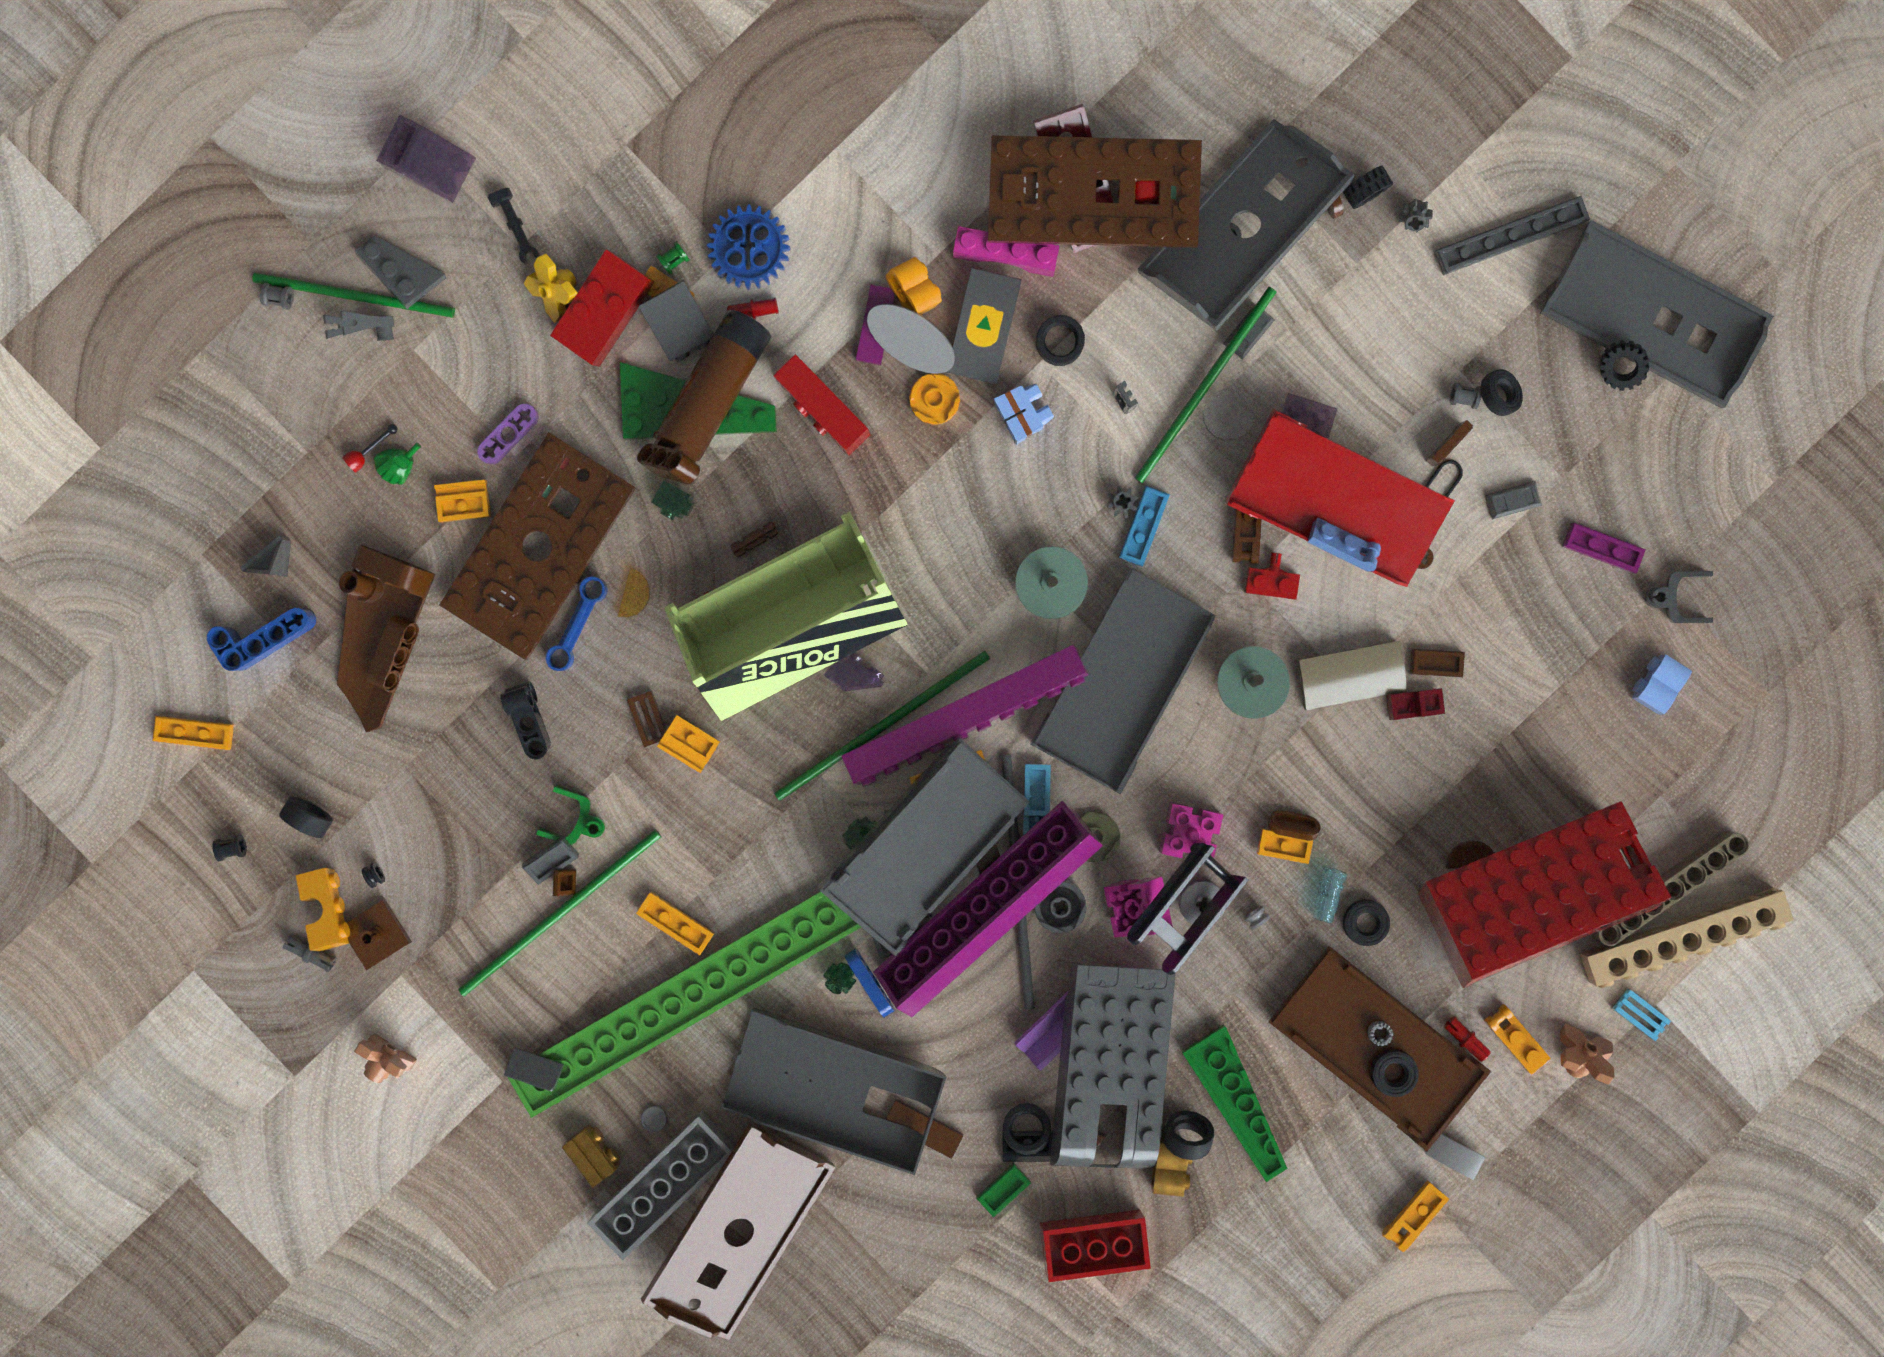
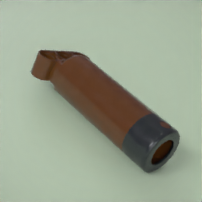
[637,310,771,484]

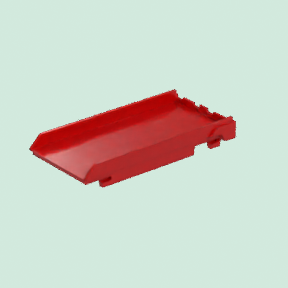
[1225,408,1455,587]

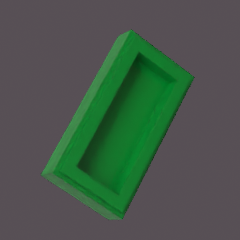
[976,1163,1031,1218]

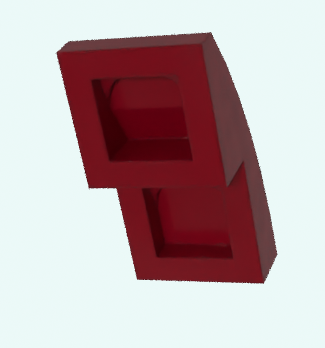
[1386,688,1445,720]

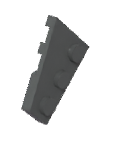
[355,236,446,309]

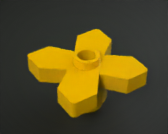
[524,253,577,323]

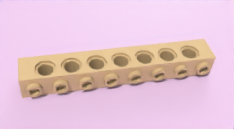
[1579,888,1794,988]

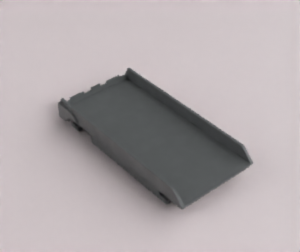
[1030,568,1216,795]
[818,738,1030,956]

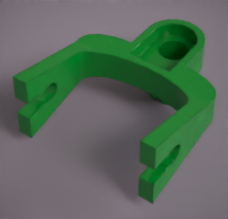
[536,785,605,845]

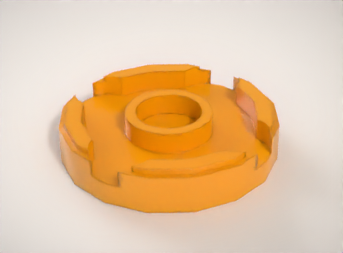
[909,373,960,425]

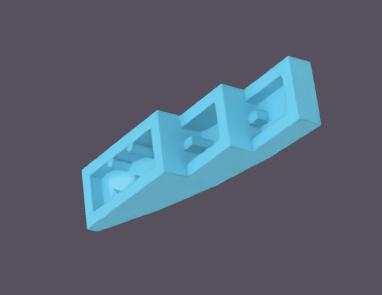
[1023,764,1051,835]

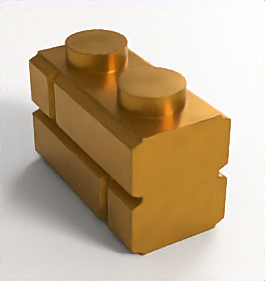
[562,1124,620,1188]

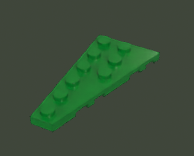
[620,362,777,440]

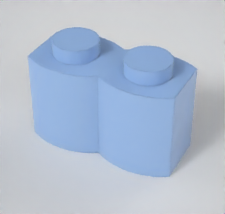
[1632,654,1692,715]

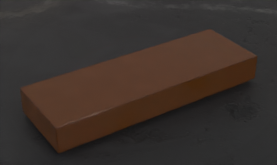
[886,1099,963,1159]

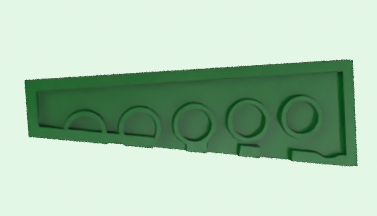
[1181,1024,1288,1182]

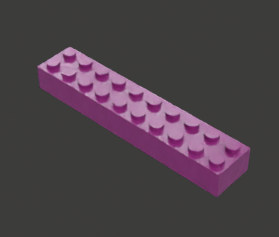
[873,800,1103,1017]

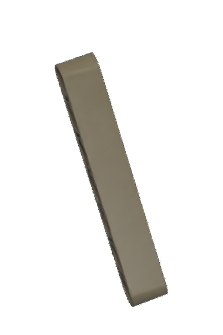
[1592,831,1749,946]

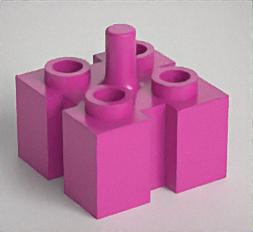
[1159,802,1223,858]
[1104,877,1173,937]

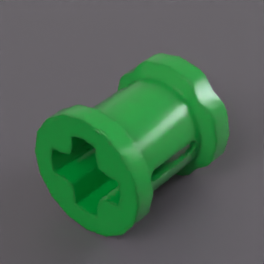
[656,241,690,275]

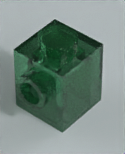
[651,480,694,520]

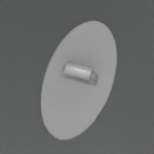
[867,304,955,374]

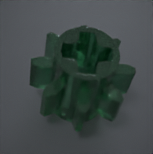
[823,962,856,994]

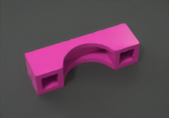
[953,226,1059,277]

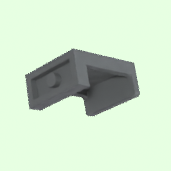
[638,280,714,362]

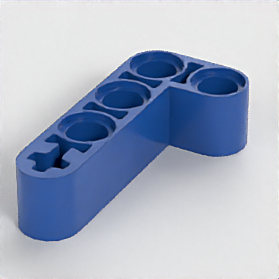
[207,608,316,671]

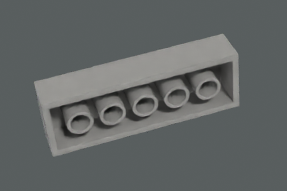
[587,1110,736,1260]

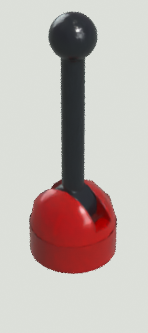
[342,424,398,473]

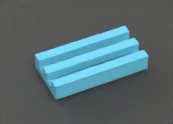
[1612,988,1671,1041]

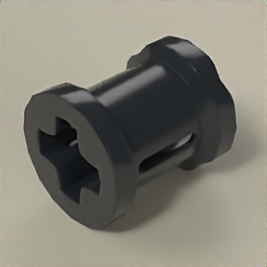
[212,834,247,862]

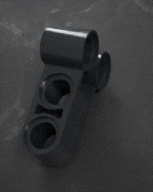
[500,681,551,760]

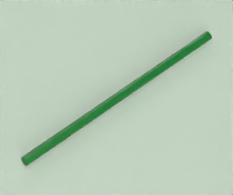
[774,651,990,801]
[458,829,662,997]

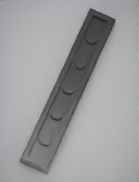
[1435,196,1590,276]

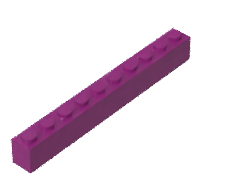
[841,645,1089,787]

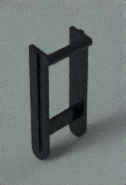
[1127,843,1249,975]

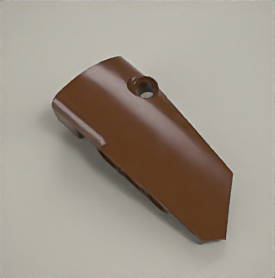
[337,545,436,732]

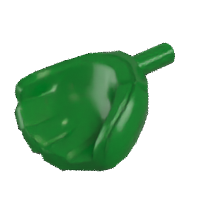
[374,443,421,485]

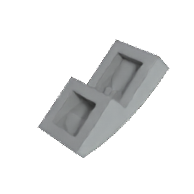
[1425,1133,1486,1180]

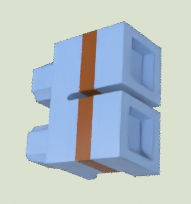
[994,384,1054,445]

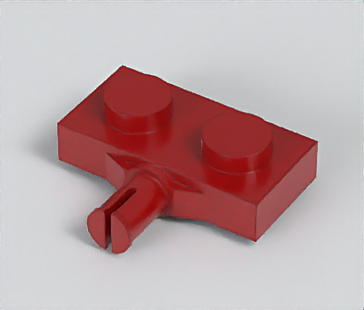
[1245,552,1300,600]

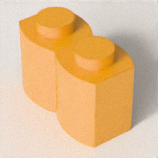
[885,257,942,315]

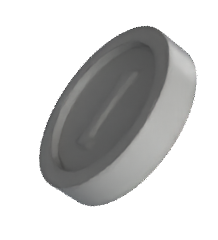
[641,1106,667,1132]

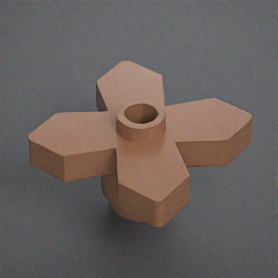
[1560,1024,1615,1084]
[354,1034,417,1083]

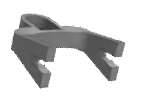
[323,311,395,341]
[1645,571,1713,623]

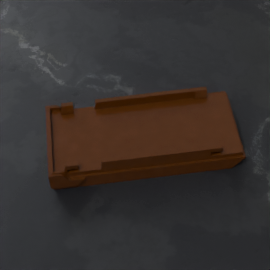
[1268,946,1492,1152]

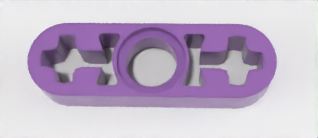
[477,404,539,464]

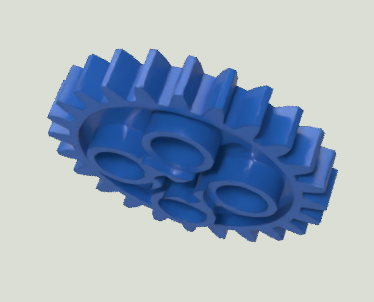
[707,204,791,290]

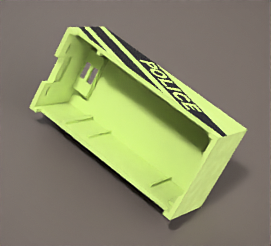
[664,512,908,721]

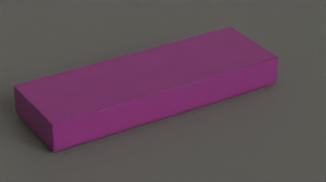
[856,284,895,366]
[1562,522,1646,574]

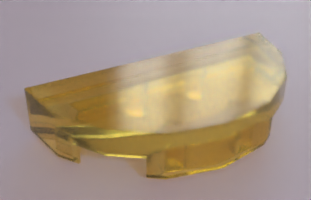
[618,568,650,618]

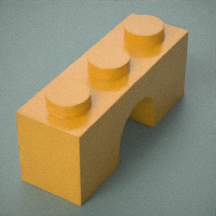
[295,868,350,951]

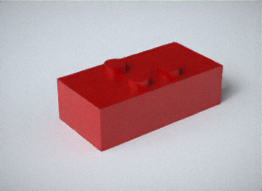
[550,249,655,367]
[773,354,871,456]
[1040,1209,1151,1282]

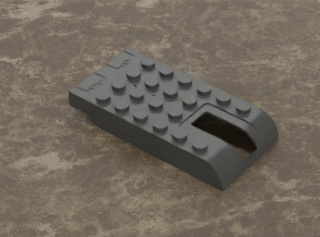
[1050,962,1176,1169]
[720,1008,947,1175]

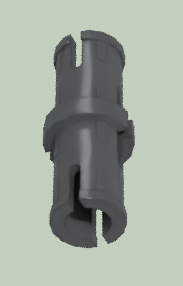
[283,934,337,972]

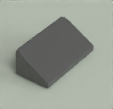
[504,1048,564,1092]

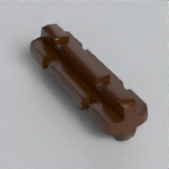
[730,521,779,557]

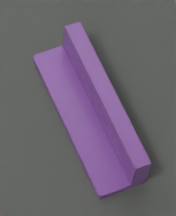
[1014,990,1069,1071]

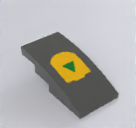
[947,267,1022,384]

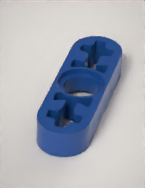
[844,948,895,1018]

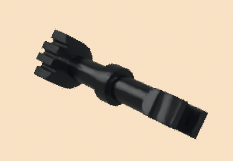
[488,188,540,265]

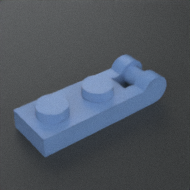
[1308,518,1381,572]

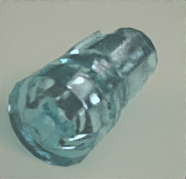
[1313,867,1348,923]

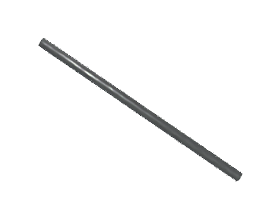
[1001,754,1035,1010]

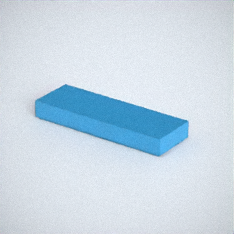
[1119,486,1170,567]

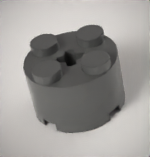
[1034,879,1087,933]

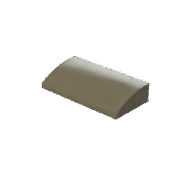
[1296,641,1407,710]

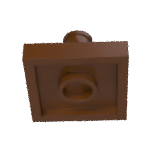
[347,899,412,970]

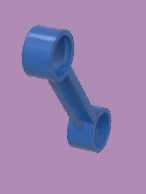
[546,577,608,671]

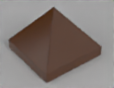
[553,869,576,896]

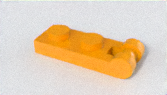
[1484,1004,1551,1075]
[1382,1180,1449,1252]

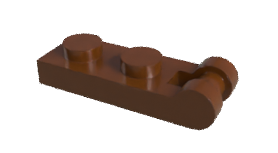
[1232,509,1262,564]

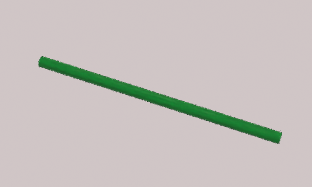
[1135,286,1277,484]

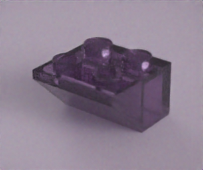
[824,653,886,691]

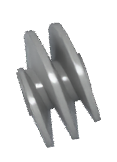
[1179,880,1224,924]

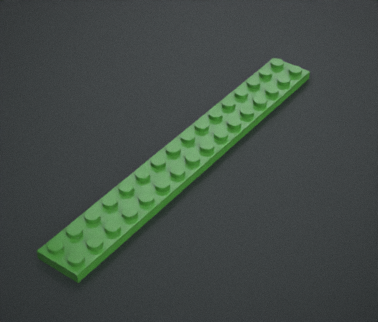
[508,891,861,1118]

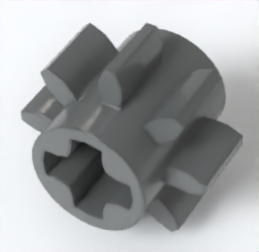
[1399,199,1433,233]
[1106,486,1138,518]

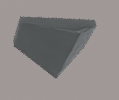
[240,536,291,577]

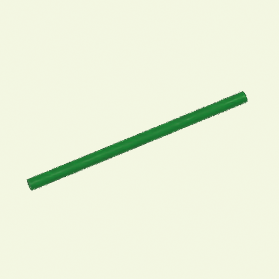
[252,272,455,318]

